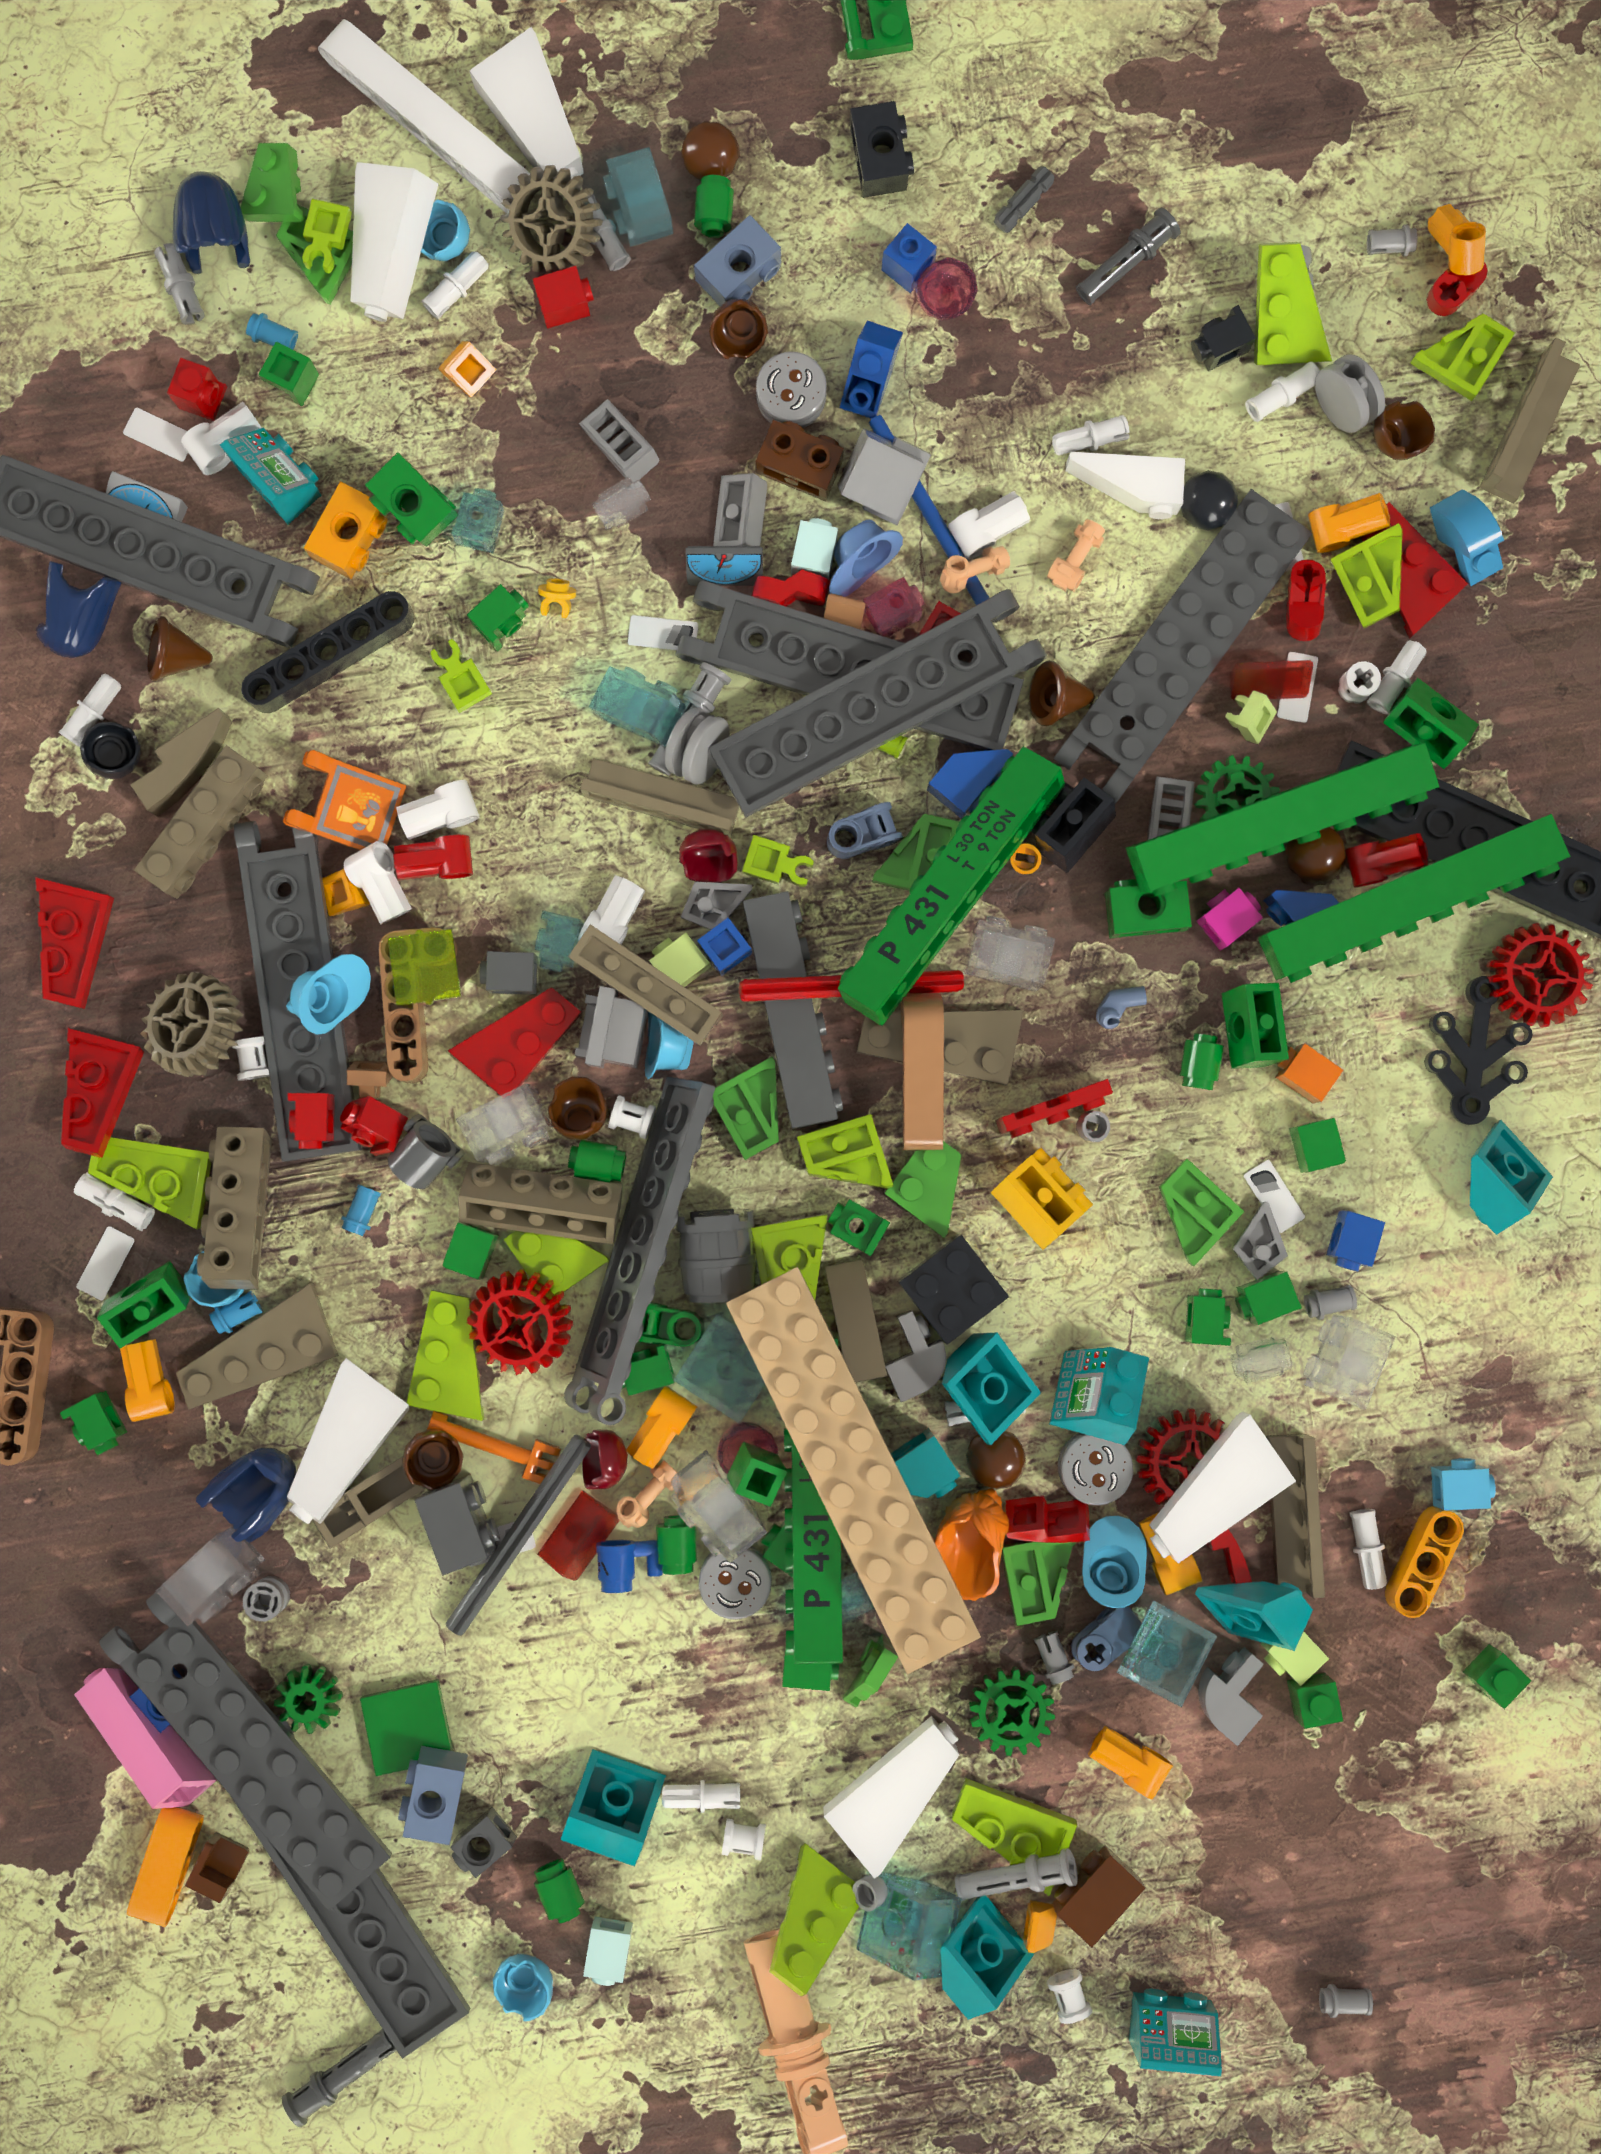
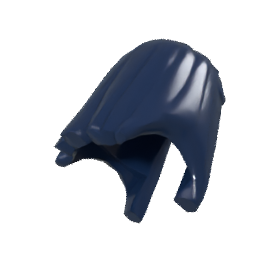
[172,171,250,274]
[35,561,122,658]
[196,1447,297,1543]

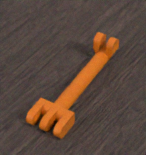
[427,1411,561,1484]

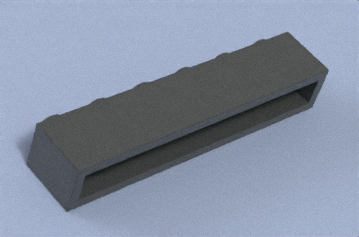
[743,891,843,1130]

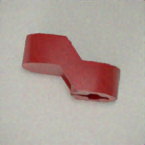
[1426,262,1488,316]
[1286,559,1326,641]
[751,570,831,607]

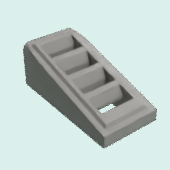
[579,399,659,485]
[1147,776,1195,840]

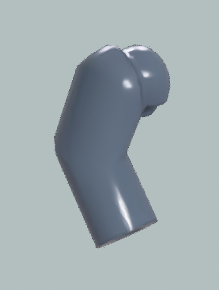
[1096,986,1147,1029]

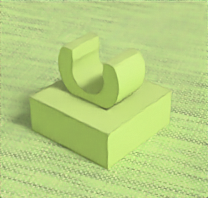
[1225,690,1277,744]

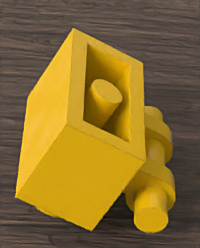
[990,1147,1094,1250]

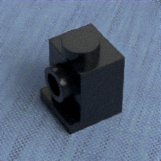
[1191,305,1256,372]

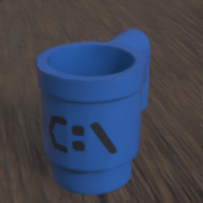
[596,1540,663,1593]

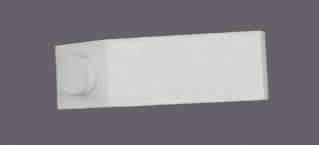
[1066,452,1185,519]

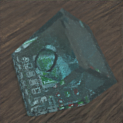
[1117,1600,1217,1707]
[856,1872,962,1980]

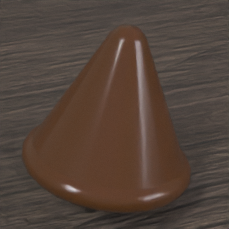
[147,616,213,682]
[1029,660,1095,727]

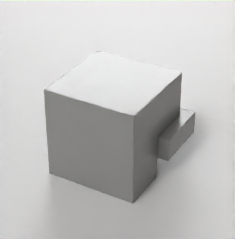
[837,428,931,526]
[575,986,648,1069]

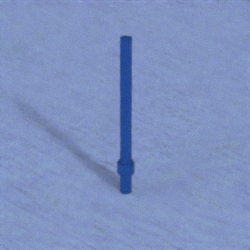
[869,415,989,605]

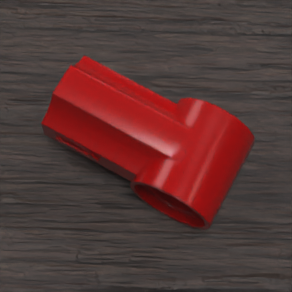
[1345,833,1429,888]
[393,835,473,880]

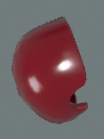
[679,829,737,883]
[582,1429,628,1489]

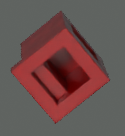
[167,357,228,421]
[287,1093,335,1149]
[340,1096,408,1156]

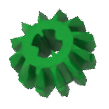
[274,1664,343,1734]

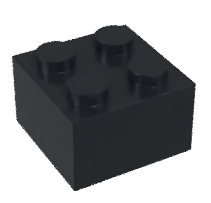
[897,1234,1009,1345]

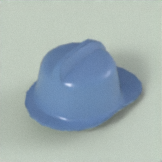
[829,519,903,597]

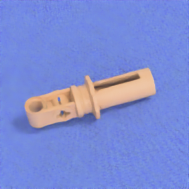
[743,1928,848,2154]

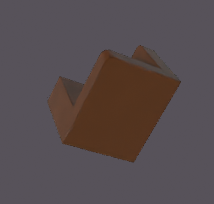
[185,1832,250,1903]

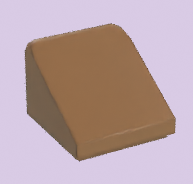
[824,594,866,630]

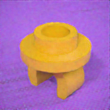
[538,578,576,619]

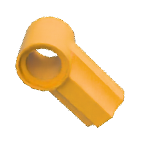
[1428,204,1486,275]
[1308,493,1390,553]
[120,1339,175,1422]
[626,1386,698,1469]
[1138,1512,1202,1596]
[1088,1725,1173,1800]

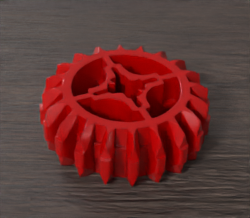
[1486,923,1594,1028]
[467,1269,573,1375]
[1135,1408,1225,1505]

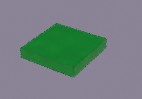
[360,1679,454,1776]

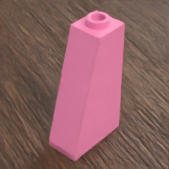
[74,1668,217,1809]

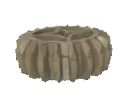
[499,165,603,274]
[140,972,243,1077]

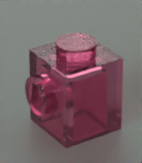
[863,577,925,638]

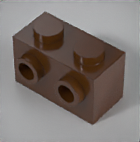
[755,420,844,502]
[1052,1845,1146,1948]

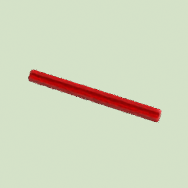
[739,970,964,1001]

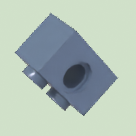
[694,215,781,306]
[398,1746,468,1845]

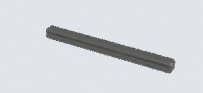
[446,1434,591,1636]

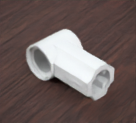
[181,402,262,475]
[948,491,1030,560]
[396,780,479,840]
[344,841,412,925]
[578,875,645,945]

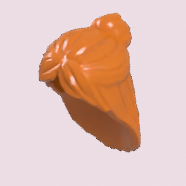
[934,1488,1009,1601]

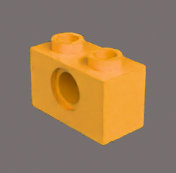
[304,481,388,579]

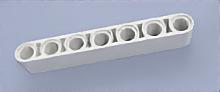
[318,19,530,214]

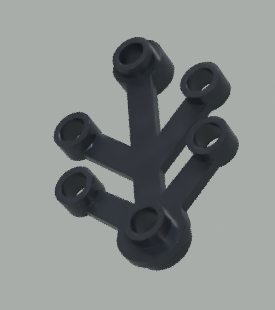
[1424,976,1533,1125]

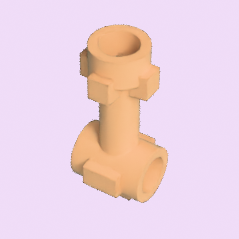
[1047,519,1105,592]
[940,546,1010,593]
[616,1460,681,1528]

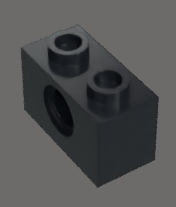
[849,101,914,198]

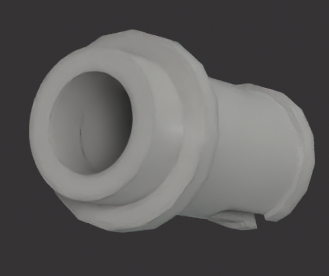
[1367,224,1417,257]
[1304,1285,1357,1320]
[1034,1631,1075,1685]
[1319,1984,1373,2018]

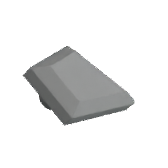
[681,882,753,930]
[1232,1202,1288,1280]

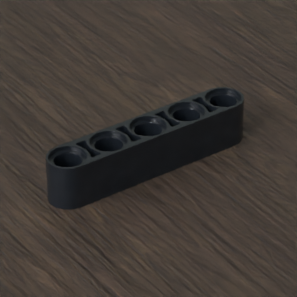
[241,591,414,713]

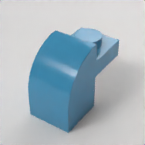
[1430,489,1504,586]

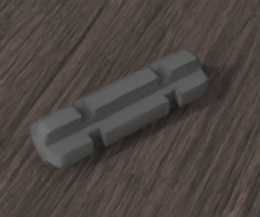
[994,166,1055,233]

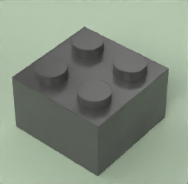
[414,1474,500,1576]

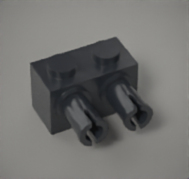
[1030,777,1116,873]

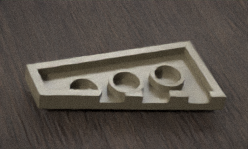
[857,1010,1024,1086]
[176,1283,339,1410]

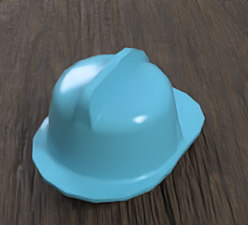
[286,954,371,1034]
[645,1012,694,1079]
[1082,1516,1147,1608]

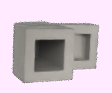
[885,1310,946,1402]
[1198,1647,1264,1746]

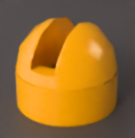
[1010,843,1041,874]

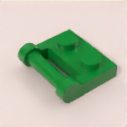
[840,0,913,60]

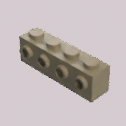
[134,745,268,899]
[197,1127,272,1290]
[459,1162,622,1245]

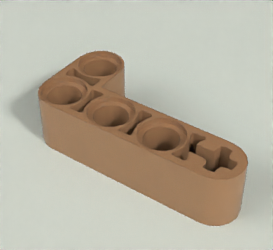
[378,927,458,1084]
[901,993,944,1150]
[0,1306,54,1466]

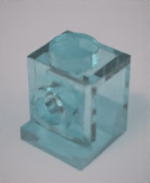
[451,488,504,553]
[535,910,584,972]

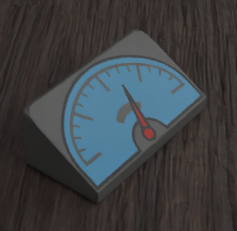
[686,546,763,586]

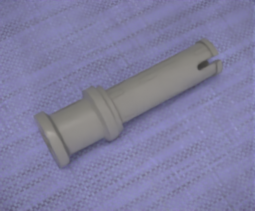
[648,662,732,776]
[955,1848,1078,1901]

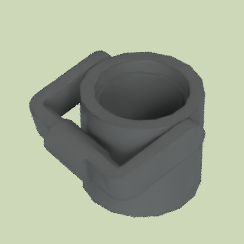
[387,1114,465,1190]

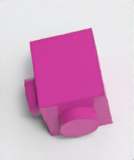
[1197,888,1263,951]

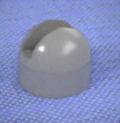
[1076,1111,1110,1142]
[853,1875,888,1911]

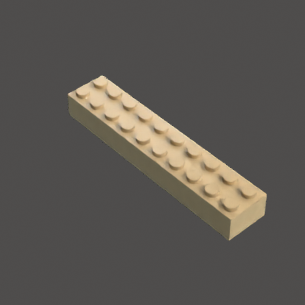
[726,1267,981,1675]

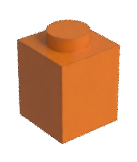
[1275,1043,1343,1104]

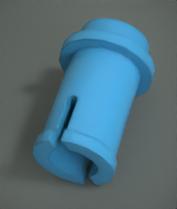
[246,313,298,350]
[341,1184,382,1236]
[209,1291,263,1334]

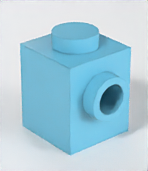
[1431,1458,1496,1510]

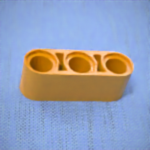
[1385,1506,1464,1618]
[127,1807,204,1927]

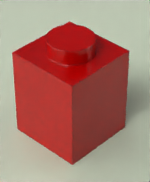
[532,266,594,329]

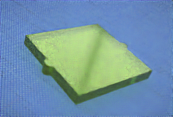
[388,929,462,1006]

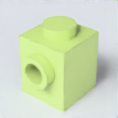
[649,933,711,987]
[1261,1631,1329,1686]

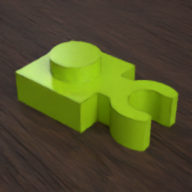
[302,199,352,274]
[431,639,492,713]
[742,835,814,887]

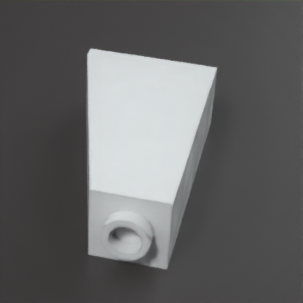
[469,27,584,179]
[351,162,438,322]
[287,1358,409,1524]
[1149,1411,1296,1563]
[823,1716,959,1879]

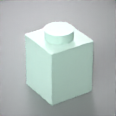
[791,518,838,580]
[583,1916,633,1986]

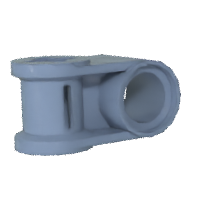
[826,802,903,859]
[1071,1606,1144,1671]

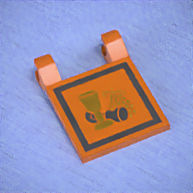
[283,750,406,850]

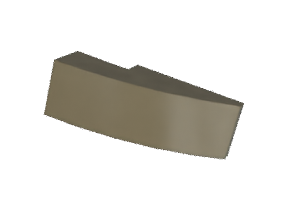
[131,708,232,817]
[825,1259,887,1382]
[312,1456,425,1549]

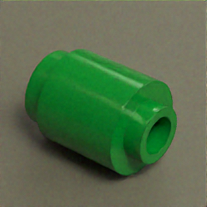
[694,175,734,238]
[1180,1033,1224,1091]
[568,1139,627,1183]
[656,1515,697,1575]
[534,1858,585,1924]

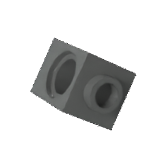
[480,951,538,995]
[450,1807,517,1878]

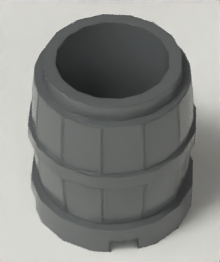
[676,1209,756,1303]

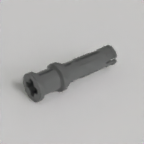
[1076,207,1181,305]
[282,2029,397,2127]

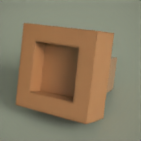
[347,1061,393,1100]

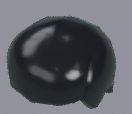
[1181,470,1238,531]
[80,722,141,780]

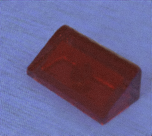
[1230,660,1313,701]
[537,1490,619,1581]

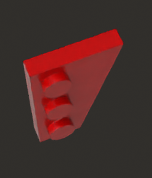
[1361,502,1468,639]
[35,877,114,1009]
[448,987,582,1101]
[61,1028,144,1158]
[995,1079,1113,1138]

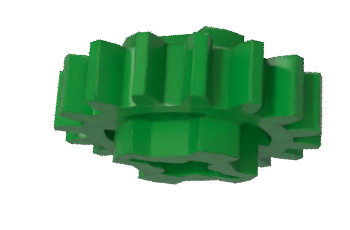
[1194,755,1280,821]
[969,1666,1055,1756]

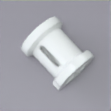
[1338,661,1381,704]
[232,1036,270,1081]
[608,1095,656,1139]
[722,1819,766,1861]
[1047,1969,1092,2024]

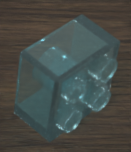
[673,1312,765,1424]

